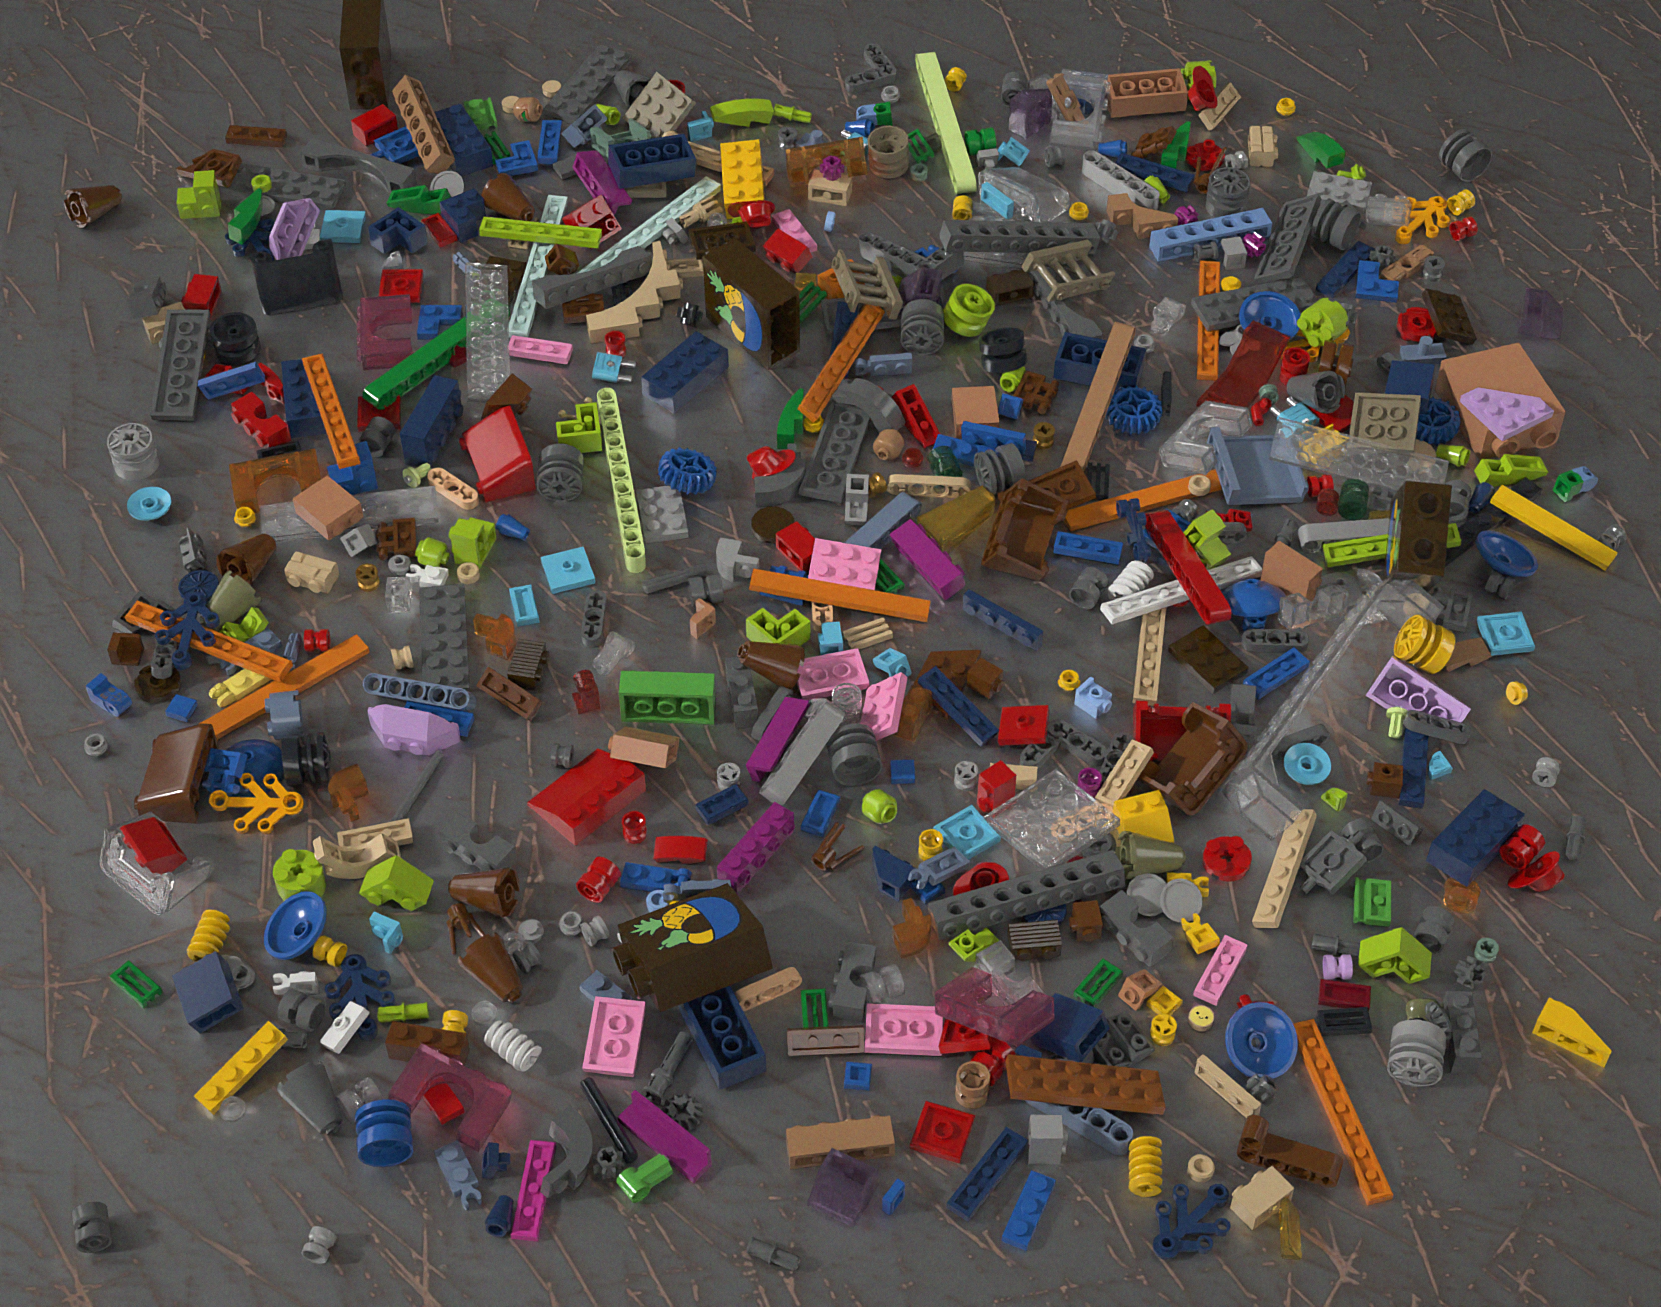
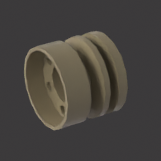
[867,126,910,179]

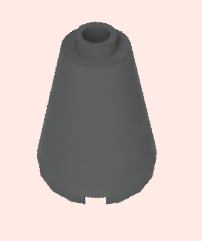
[614,70,651,109]
[1287,371,1345,414]
[277,1060,343,1135]

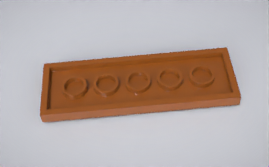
[1006,1054,1166,1115]

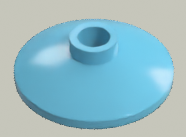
[127,487,172,521]
[1284,743,1331,785]

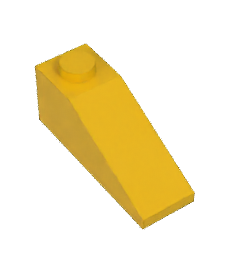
[1532,997,1612,1068]

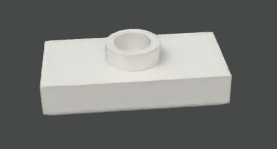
[320,1001,370,1054]

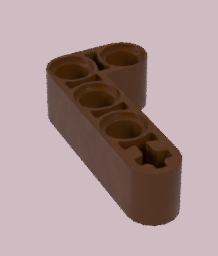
[1237,1115,1343,1188]

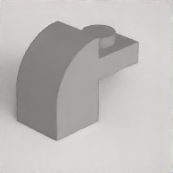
[845,474,869,526]
[716,537,759,582]

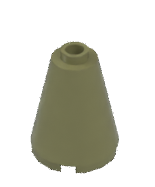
[199,571,262,632]
[1115,831,1186,880]

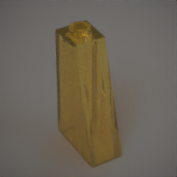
[917,485,995,554]

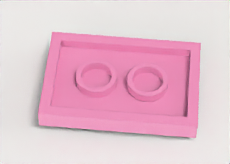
[808,538,882,590]
[797,648,870,701]
[860,672,908,741]
[582,996,646,1077]
[865,1003,943,1056]

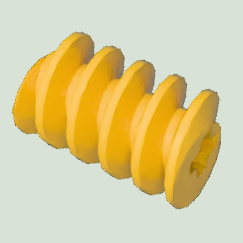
[187,909,230,962]
[1129,1136,1162,1197]

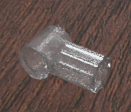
[592,631,635,676]

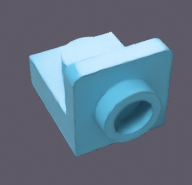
[687,111,714,142]
[997,137,1030,166]
[872,648,912,677]
[369,912,403,954]

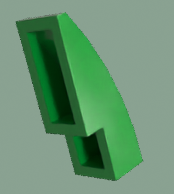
[1161,121,1191,169]
[1296,132,1346,169]
[386,185,451,214]
[228,188,263,245]
[777,388,804,449]

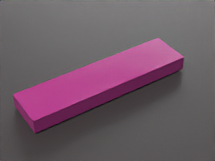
[511,1140,557,1242]

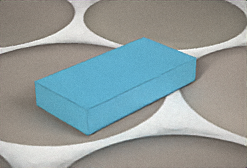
[981,182,1014,220]
[509,584,540,627]

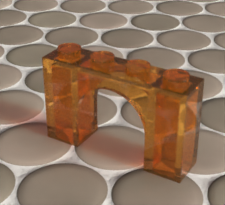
[786,137,868,187]
[229,448,321,513]

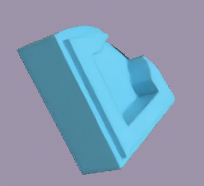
[1427,751,1453,780]

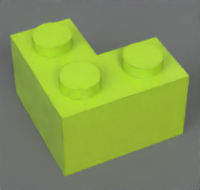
[177,170,221,219]
[556,402,602,453]
[1184,509,1231,570]
[449,517,497,569]
[746,608,811,646]
[359,855,434,911]
[1358,927,1432,984]

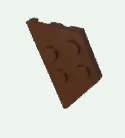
[176,149,242,188]
[913,650,981,720]

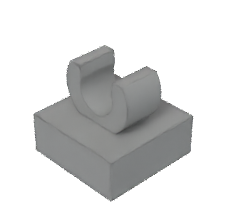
[976,148,999,173]
[663,217,689,245]

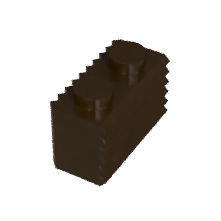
[986,269,1034,306]
[507,639,550,690]
[1007,919,1062,961]

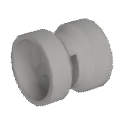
[301,1226,337,1264]

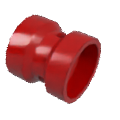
[1449,216,1478,241]
[604,331,626,358]
[1306,474,1334,498]
[304,629,331,652]
[622,811,647,844]

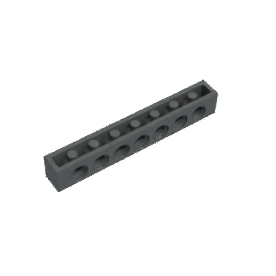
[939,220,1101,254]
[928,850,1125,940]

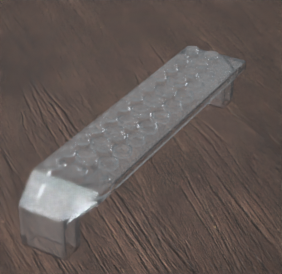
[1220,580,1444,841]

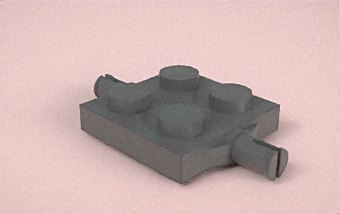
[1299,829,1367,894]

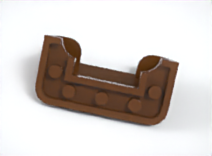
[981,478,1068,581]
[1137,702,1248,815]
[134,723,219,824]

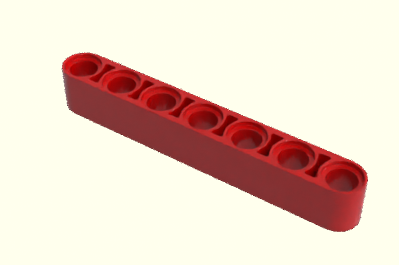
[1145,510,1231,625]

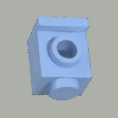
[1074,677,1112,719]

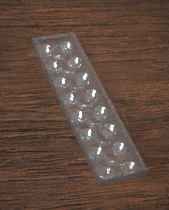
[465,262,510,404]
[1269,417,1449,493]
[260,486,439,542]

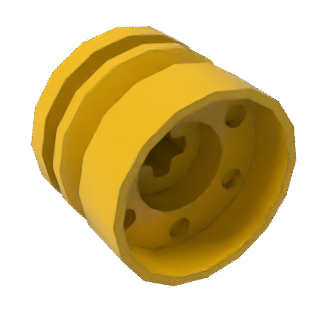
[1394,615,1456,674]

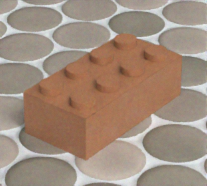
[1104,68,1188,118]

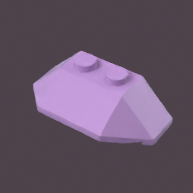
[269,198,320,260]
[368,704,461,756]

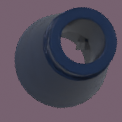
[1468,482,1496,515]
[485,1195,514,1237]

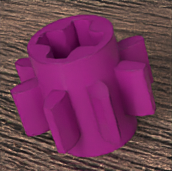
[820,156,844,181]
[1174,205,1199,226]
[1242,232,1266,258]

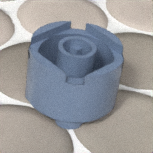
[265,690,304,740]

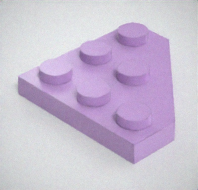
[1460,387,1554,441]

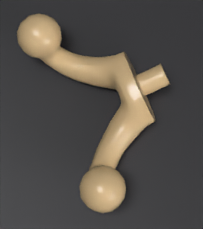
[558,397,593,420]

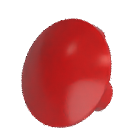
[1186,139,1225,171]

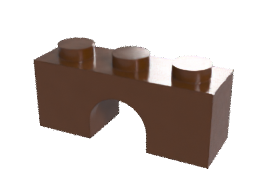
[385,1021,470,1071]

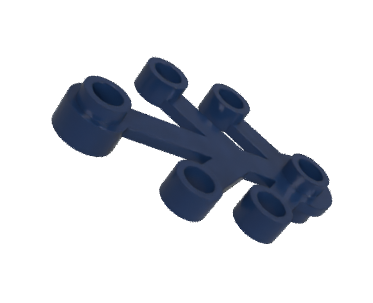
[225,217,275,261]
[1116,498,1151,562]
[155,592,220,670]
[325,954,395,1041]
[1152,1184,1231,1260]

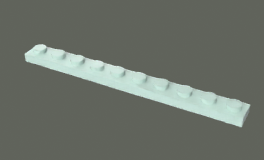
[576,176,721,274]
[507,195,568,338]

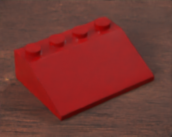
[527,748,646,846]

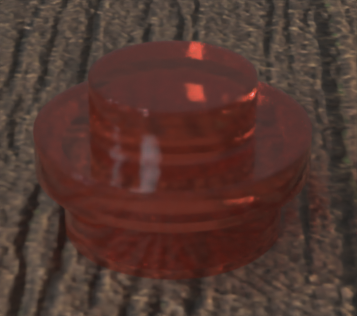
[902,448,924,468]

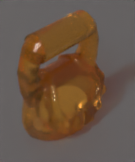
[1444,877,1481,913]

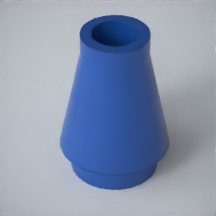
[845,119,875,138]
[1098,139,1127,158]
[495,514,530,541]

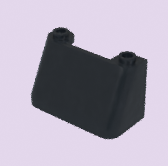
[250,239,343,316]

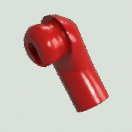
[1251,398,1272,426]

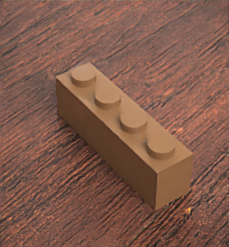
[786,1115,895,1170]

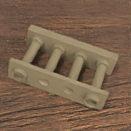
[1021,240,1115,302]
[832,249,903,320]

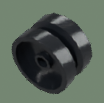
[210,312,261,365]
[978,327,1028,373]

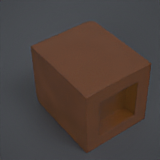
[107,632,144,666]

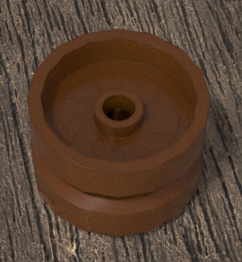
[1318,340,1354,388]

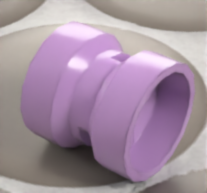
[1323,954,1353,980]

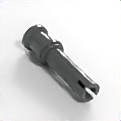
[641,1032,693,1104]

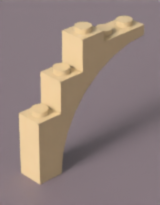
[586,241,683,344]

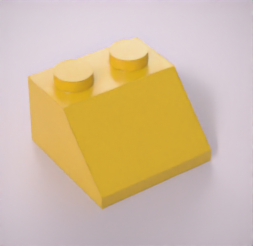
[1113,790,1174,843]

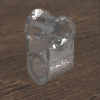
[1151,296,1186,333]

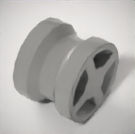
[1224,151,1248,170]
[1532,757,1560,787]
[954,761,978,791]
[717,763,741,791]
[580,915,609,946]

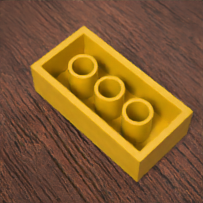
[720,139,765,219]

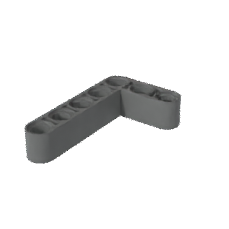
[858,232,965,288]

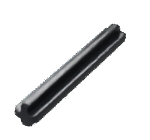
[580,1077,638,1163]

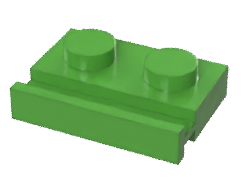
[463,97,498,130]
[1353,877,1391,927]

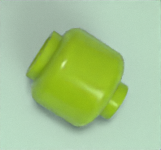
[415,537,450,567]
[862,789,897,824]

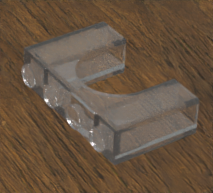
[1050,69,1111,151]
[1159,401,1252,475]

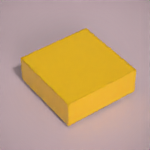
[1146,986,1183,1016]

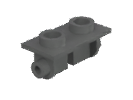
[179,527,207,573]
[1371,800,1423,846]

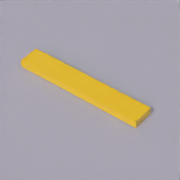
[1490,485,1618,571]

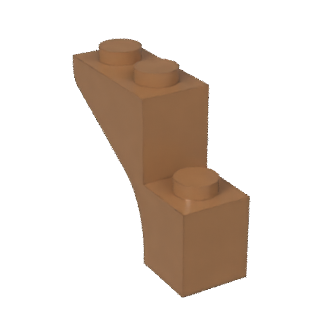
[1107,193,1178,239]

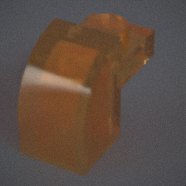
[473,613,516,660]
[328,763,369,822]
[892,898,931,959]

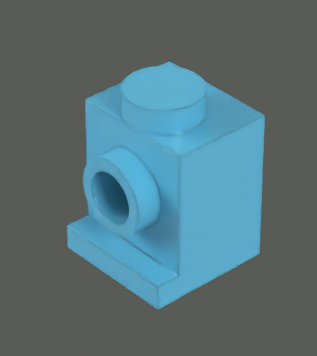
[817,622,843,655]

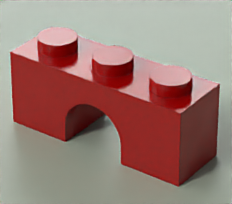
[231,392,291,448]

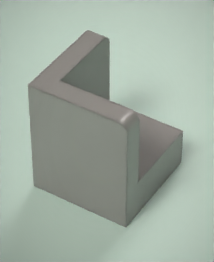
[1221,237,1247,270]
[340,524,379,557]

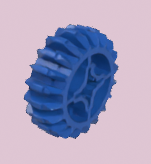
[1106,385,1163,436]
[1416,396,1461,447]
[658,447,717,495]

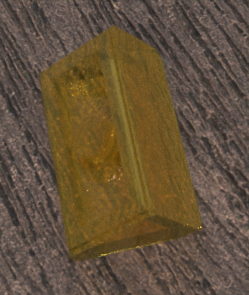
[1279,1198,1302,1260]

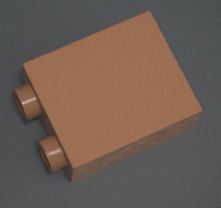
[1435,342,1566,460]

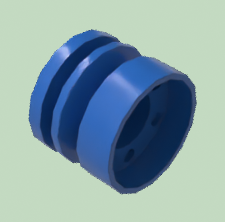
[355,1099,414,1167]

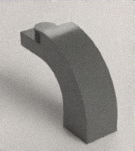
[832,378,906,434]
[754,444,806,507]
[1229,683,1257,744]
[540,1105,593,1198]

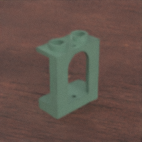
[590,118,652,159]

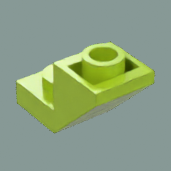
[220,607,269,642]
[949,927,1003,962]

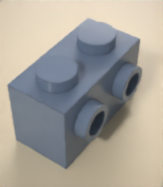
[561,104,607,148]

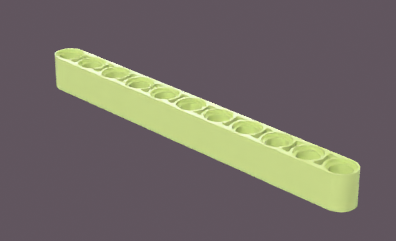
[915,52,977,194]
[597,388,646,573]

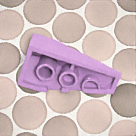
[1366,655,1471,723]

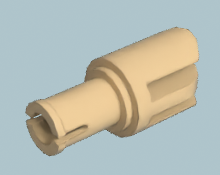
[679,195,723,228]

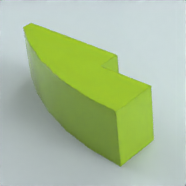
[710,99,774,127]
[1474,454,1548,486]

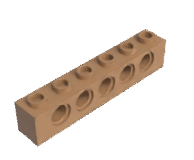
[392,75,455,175]

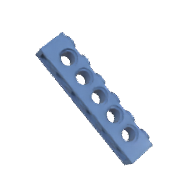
[1149,208,1272,262]

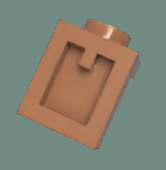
[690,598,716,639]
[1118,969,1163,1011]

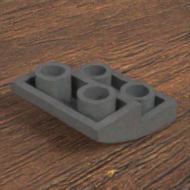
[1092,1011,1155,1068]

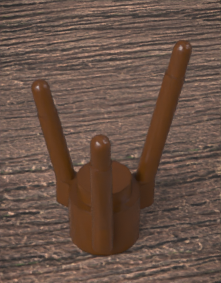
[1193,147,1227,194]
[811,822,865,871]
[446,903,486,954]

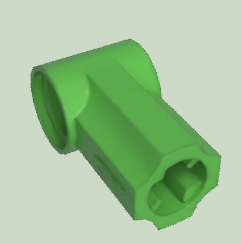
[616,1153,673,1203]

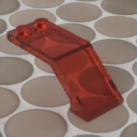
[1196,320,1290,423]

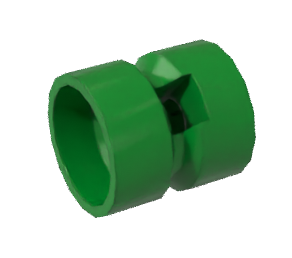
[964,127,996,156]

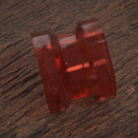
[1316,488,1340,516]

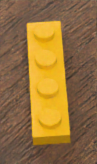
[194,1021,288,1115]

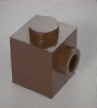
[545,243,580,275]
[967,657,1004,699]
[1366,762,1403,799]
[1069,900,1103,941]

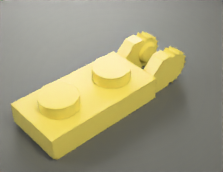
[208,669,272,708]

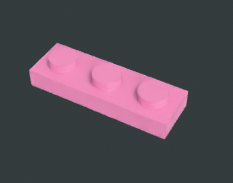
[772,209,817,252]
[506,335,573,364]
[1193,935,1248,1006]

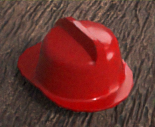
[1188,66,1218,111]
[727,200,775,229]
[747,446,796,479]
[1508,851,1565,892]
[953,862,1009,896]

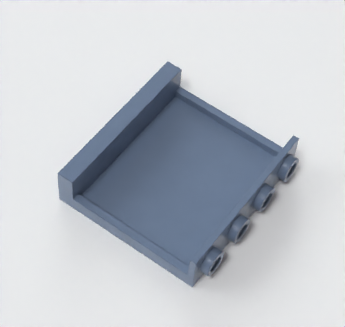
[1206,425,1309,505]

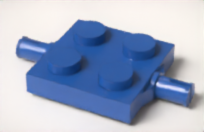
[370,126,419,164]

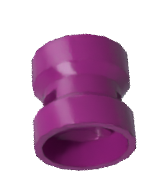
[1077,767,1102,801]

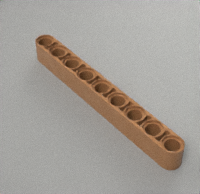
[1061,321,1136,472]

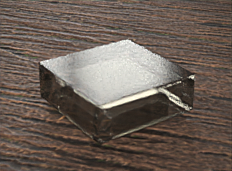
[921,133,942,153]

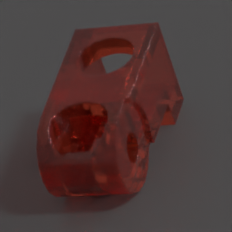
[572,670,600,714]

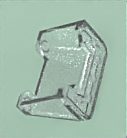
[978,167,1070,222]
[99,812,215,915]

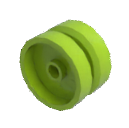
[943,284,995,337]

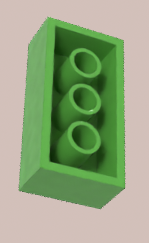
[619,670,716,725]

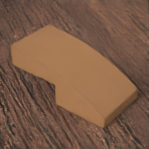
[1445,638,1492,672]

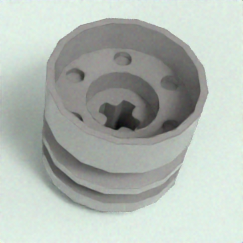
[107,423,159,481]
[1387,1020,1447,1087]

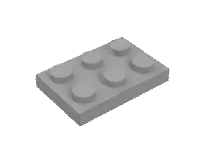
[1306,171,1372,214]
[636,486,688,543]

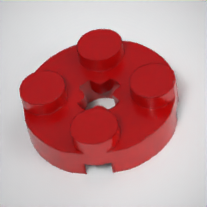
[1397,307,1437,342]
[1202,836,1252,882]

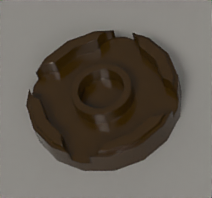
[751,506,795,544]
[134,664,182,703]

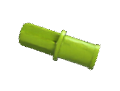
[773,104,812,123]
[377,1002,429,1023]

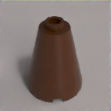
[481,173,535,221]
[64,185,122,228]
[216,533,277,585]
[737,641,805,689]
[448,868,520,917]
[457,932,523,1003]

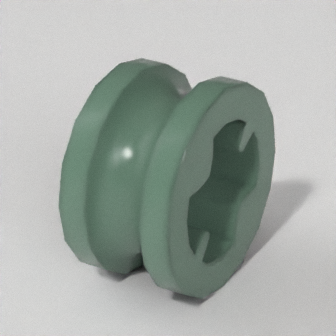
[910,163,928,181]
[1259,384,1279,404]
[1474,938,1499,963]

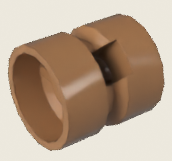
[955,1061,990,1109]

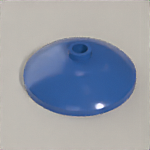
[1239,291,1301,344]
[1475,530,1538,577]
[1221,579,1286,617]
[220,739,284,797]
[264,891,327,960]
[1225,1002,1298,1079]

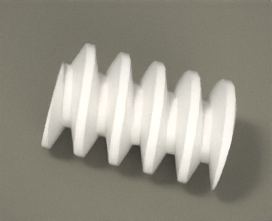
[1108,561,1154,601]
[484,1020,542,1072]

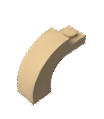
[313,833,401,879]

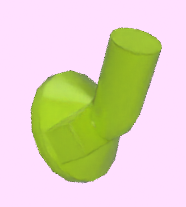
[1337,164,1366,180]

